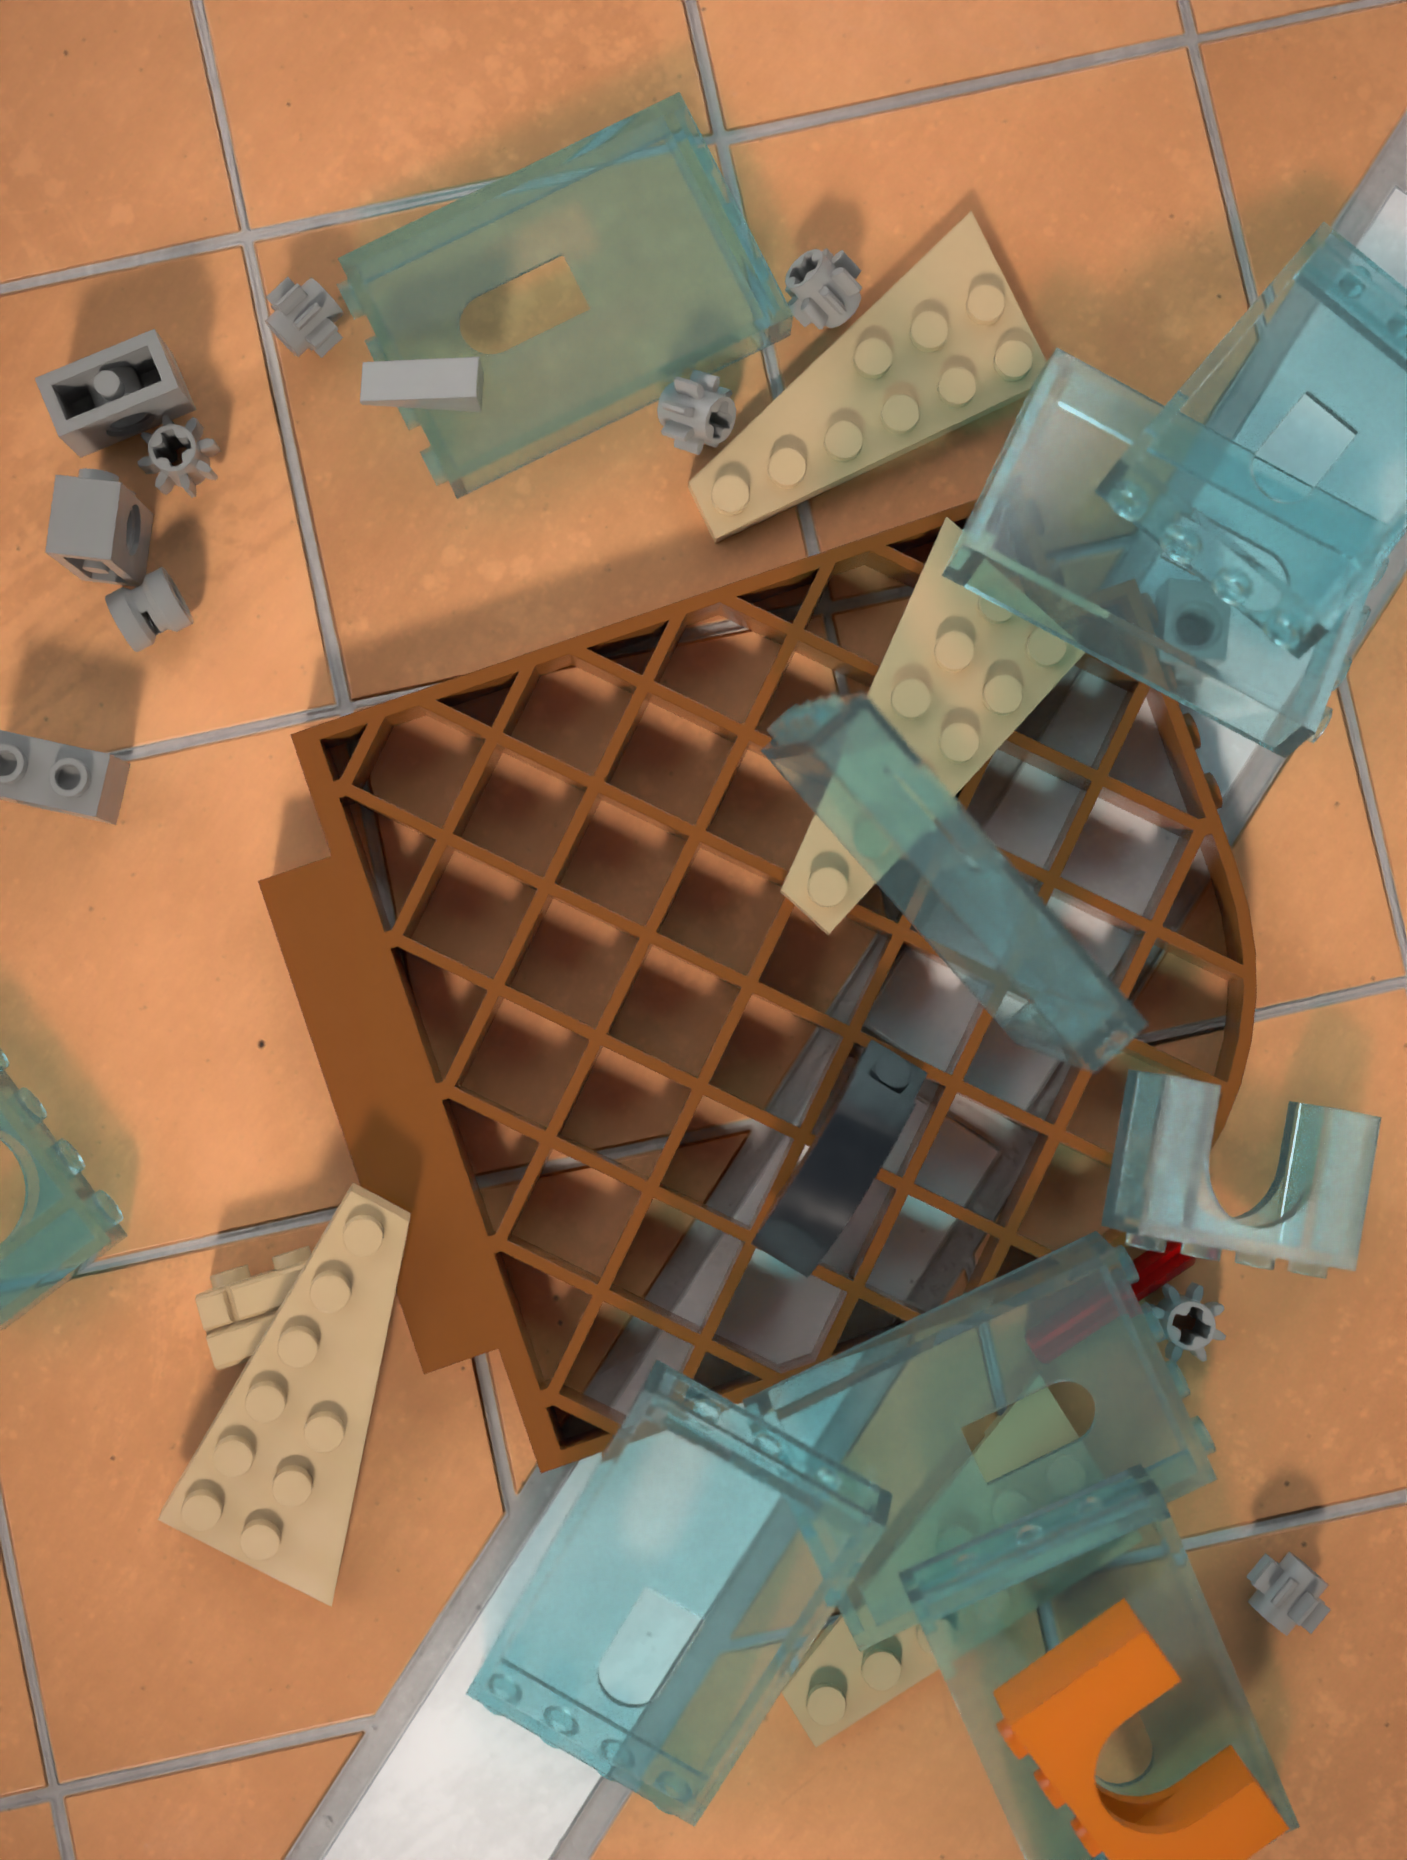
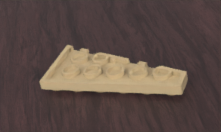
[688,211,1054,544]
[780,516,1091,935]
[158,1183,411,1607]
[780,1370,1143,1748]

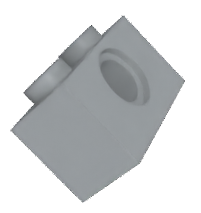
[35,329,196,458]
[45,468,154,587]
[0,730,130,825]

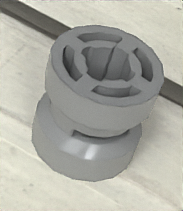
[105,567,194,652]

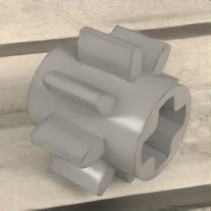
[785,248,862,330]
[265,277,344,358]
[657,369,736,455]
[137,415,221,498]
[1143,1282,1226,1363]
[1246,1551,1331,1635]

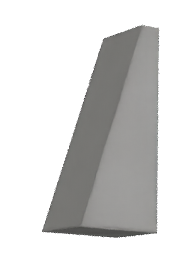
[360,357,484,412]

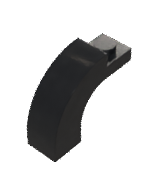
[751,1039,928,1278]

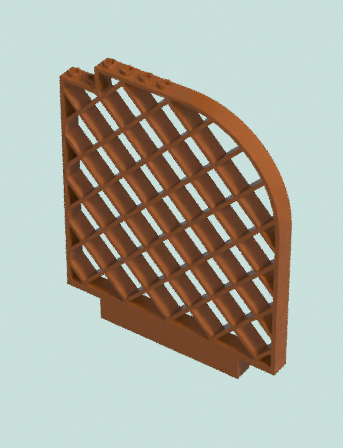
[258,485,1257,1473]

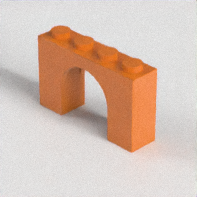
[992,1598,1290,1860]

